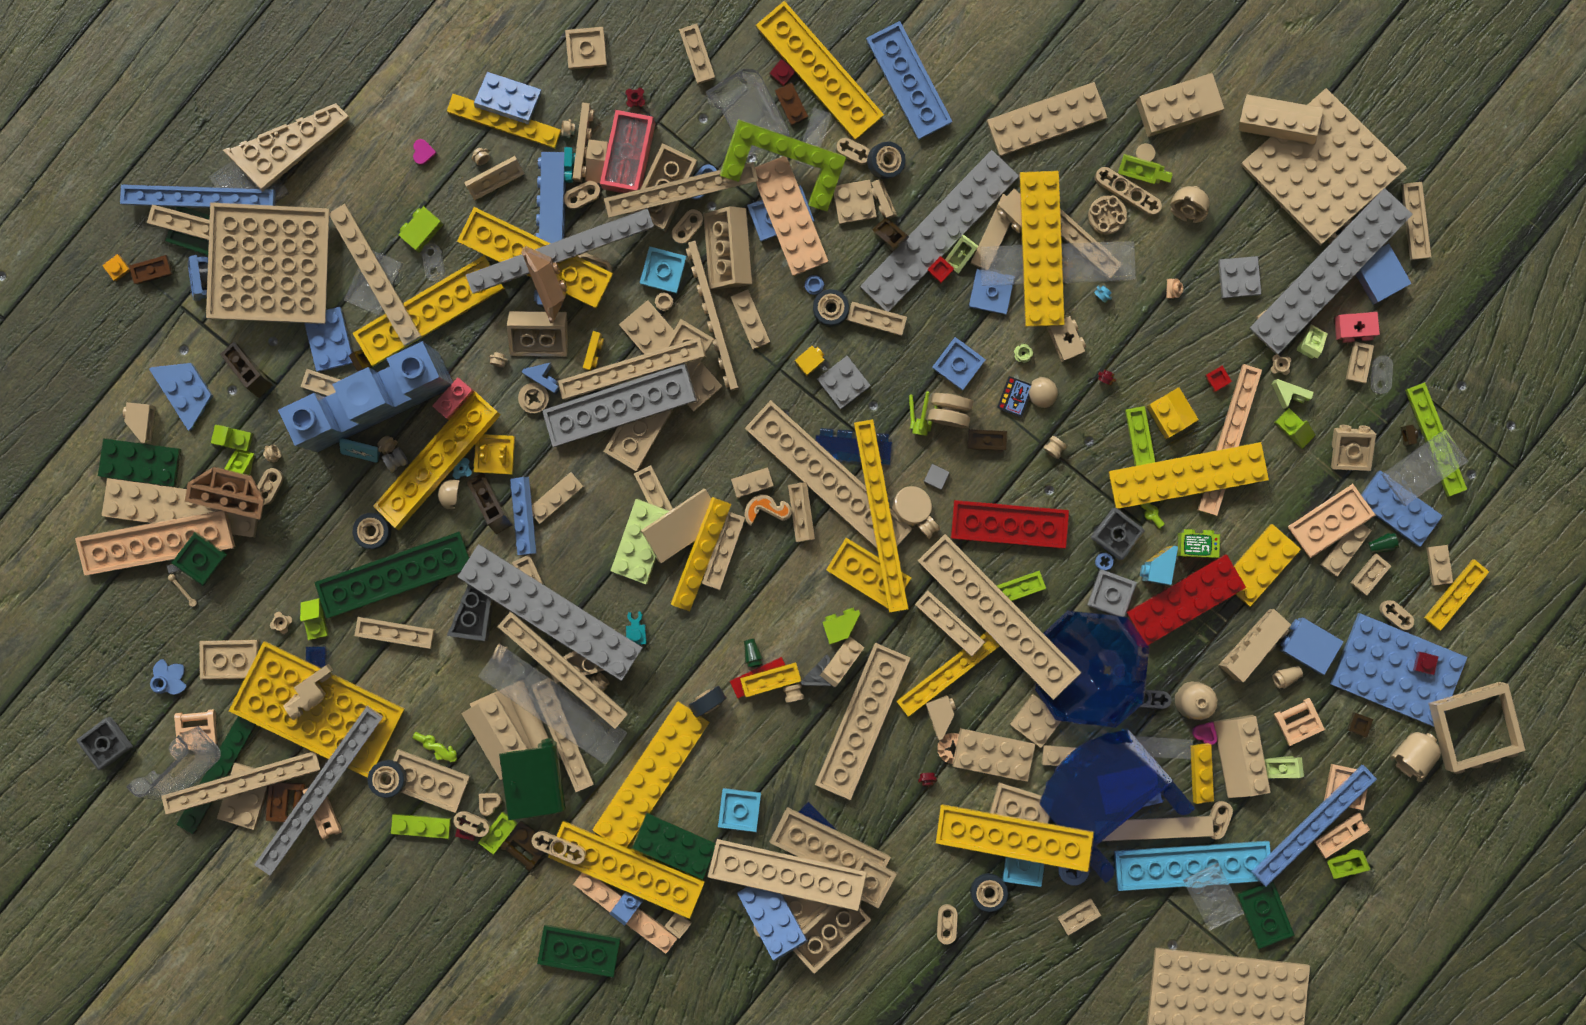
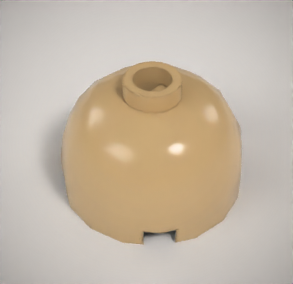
[1170,186,1210,223]

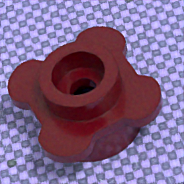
[625,88,645,107]

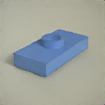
[609,891,644,926]

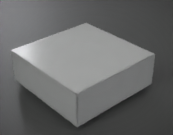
[924,464,949,490]

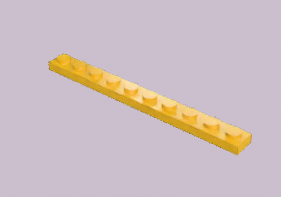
[854,419,908,612]

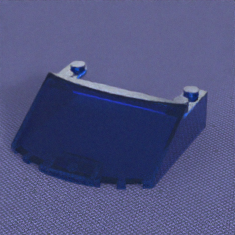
[1039,729,1195,883]

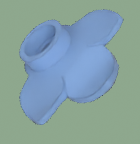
[150,659,187,694]

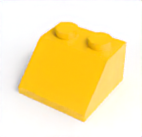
[1146,387,1199,439]

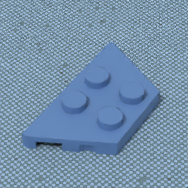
[149,363,213,431]

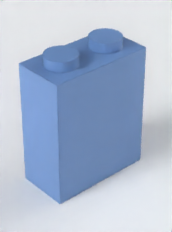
[1356,244,1411,304]
[1280,618,1344,675]

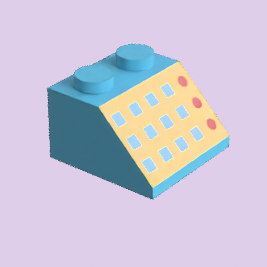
[1140,546,1178,585]

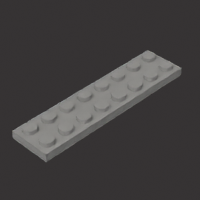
[542,363,697,447]

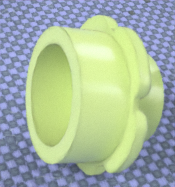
[1014,344,1033,363]

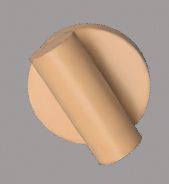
[1166,279,1183,299]

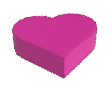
[413,139,437,165]
[1192,721,1217,745]

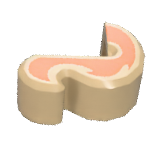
[745,494,792,526]

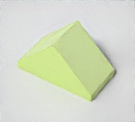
[945,235,978,274]

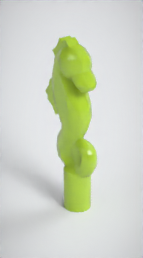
[1141,503,1165,528]
[412,732,457,762]

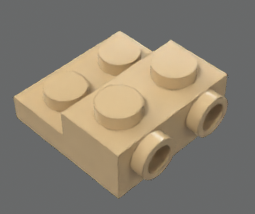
[1331,425,1376,471]

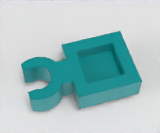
[564,147,576,183]
[626,611,647,644]

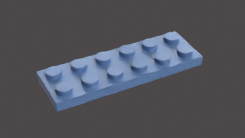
[866,21,952,140]

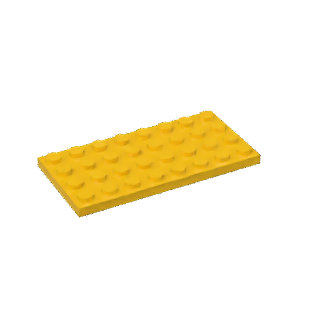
[229,641,405,778]

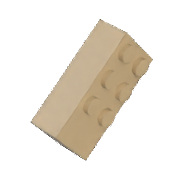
[1136,73,1224,137]
[630,143,699,232]
[793,905,871,974]

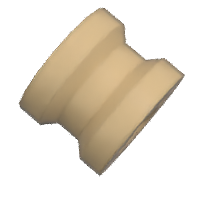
[1043,436,1068,459]
[917,516,940,539]
[783,683,804,702]

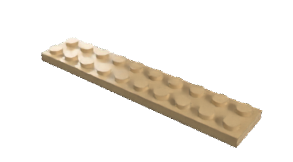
[745,400,912,548]
[918,534,1081,700]

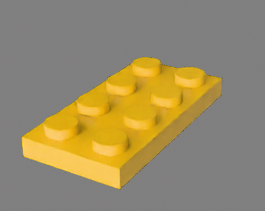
[1234,524,1301,607]
[826,538,911,608]

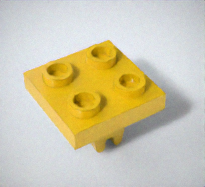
[474,434,515,475]

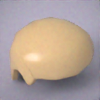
[1028,377,1058,408]
[438,480,460,509]

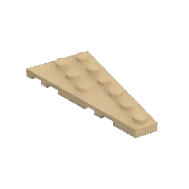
[223,103,350,192]

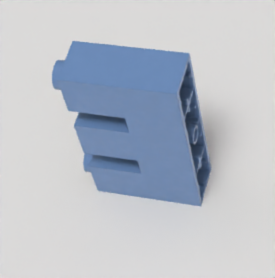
[278,341,453,452]

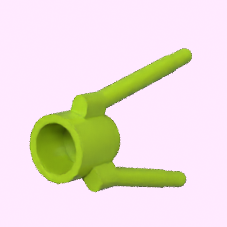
[909,391,938,436]

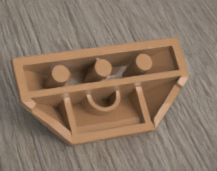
[521,246,568,323]
[185,467,265,520]

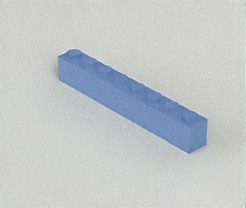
[534,152,566,307]

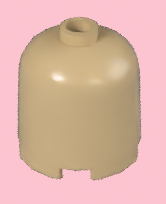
[1175,681,1217,720]
[1390,732,1441,782]

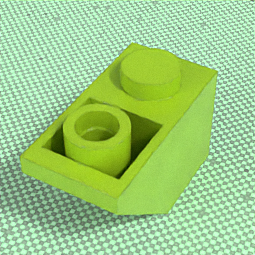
[822,607,860,644]

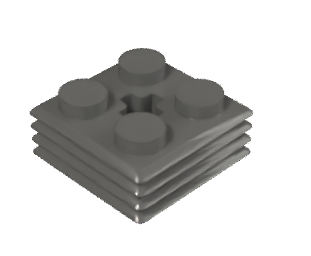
[1091,508,1145,560]
[77,717,133,770]

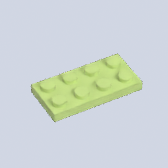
[611,499,669,584]

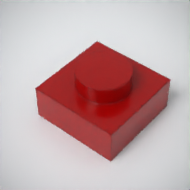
[927,256,954,284]
[1205,365,1232,392]

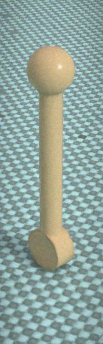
[168,574,197,607]

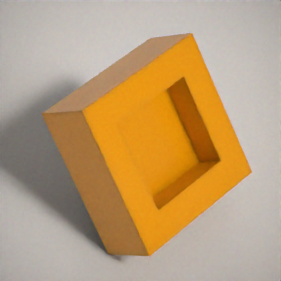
[102,254,130,282]

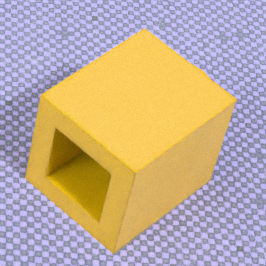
[795,346,825,376]

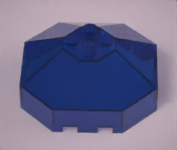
[1035,611,1149,728]

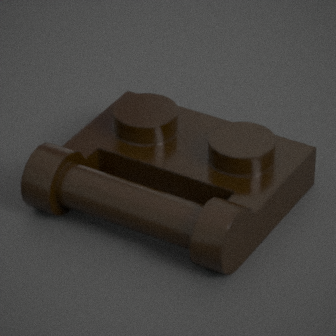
[499,820,551,872]

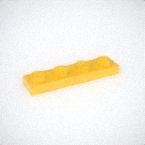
[1424,559,1489,631]

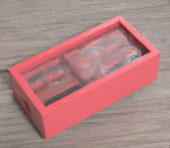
[600,110,656,193]

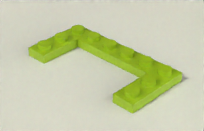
[720,119,846,211]

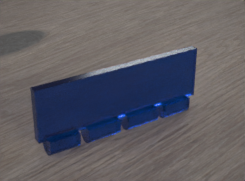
[815,428,892,465]

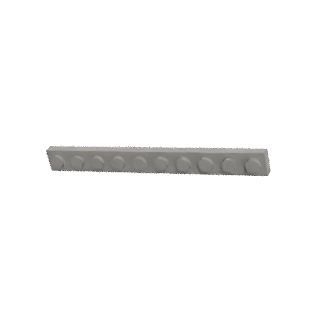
[466,209,654,294]
[254,706,383,875]

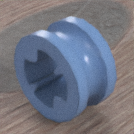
[1095,553,1113,570]

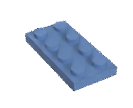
[1361,471,1442,547]
[737,887,808,961]

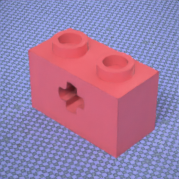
[1334,312,1380,343]
[433,378,474,420]

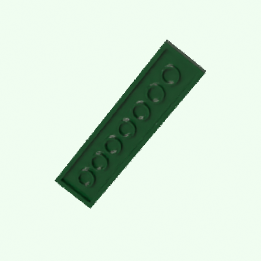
[314,531,470,619]

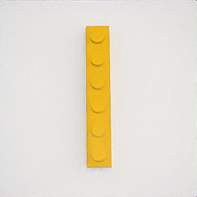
[447,94,561,149]
[671,497,731,611]
[897,631,999,717]

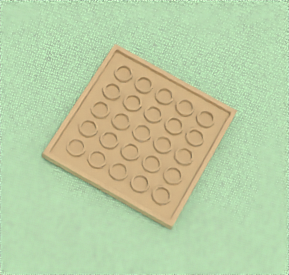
[1241,88,1407,246]
[206,202,330,324]

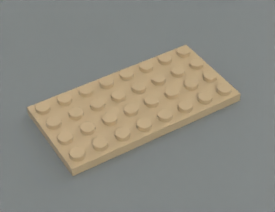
[1147,948,1310,1025]

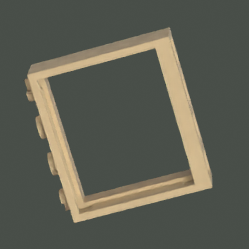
[1428,682,1525,774]

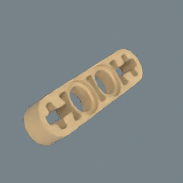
[1095,167,1162,216]

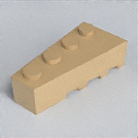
[1218,609,1291,683]

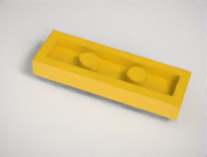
[740,662,801,697]
[1190,743,1214,804]

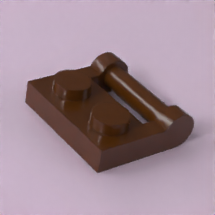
[265,782,305,822]

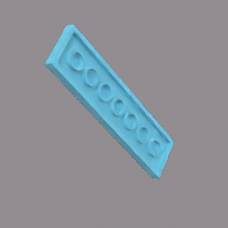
[1114,841,1270,891]

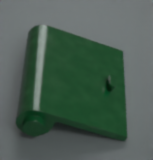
[499,738,566,821]

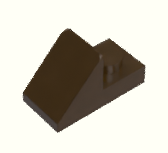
[872,217,909,252]

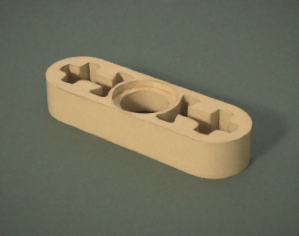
[532,831,586,864]

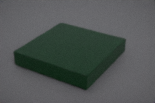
[172,532,227,586]

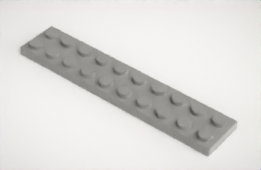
[860,150,1019,312]
[1249,188,1413,355]
[458,544,643,681]

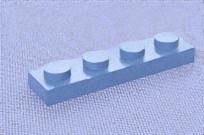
[510,477,536,555]

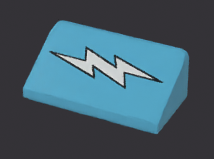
[339,438,381,462]

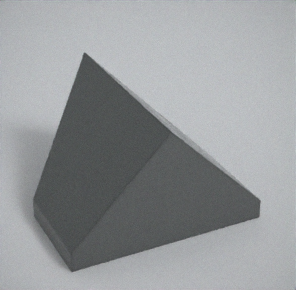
[800,654,831,686]

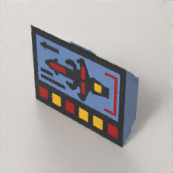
[997,376,1032,417]

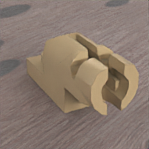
[283,664,333,720]

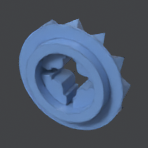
[1058,866,1089,885]

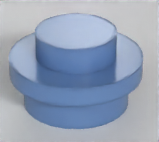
[805,275,824,295]

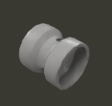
[382,447,409,473]

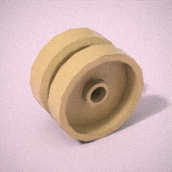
[927,393,974,428]

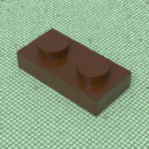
[775,83,808,126]
[129,255,173,285]

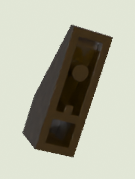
[220,342,273,398]
[467,473,512,535]

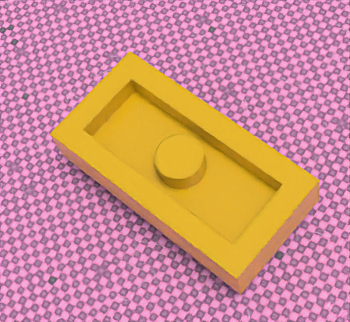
[583,331,604,371]

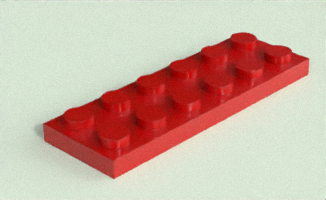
[951,500,1069,548]
[1126,554,1246,646]

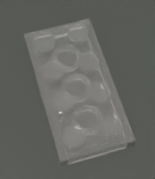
[1381,430,1468,506]

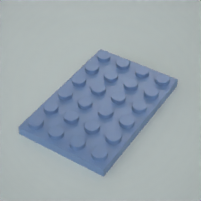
[1330,613,1467,727]

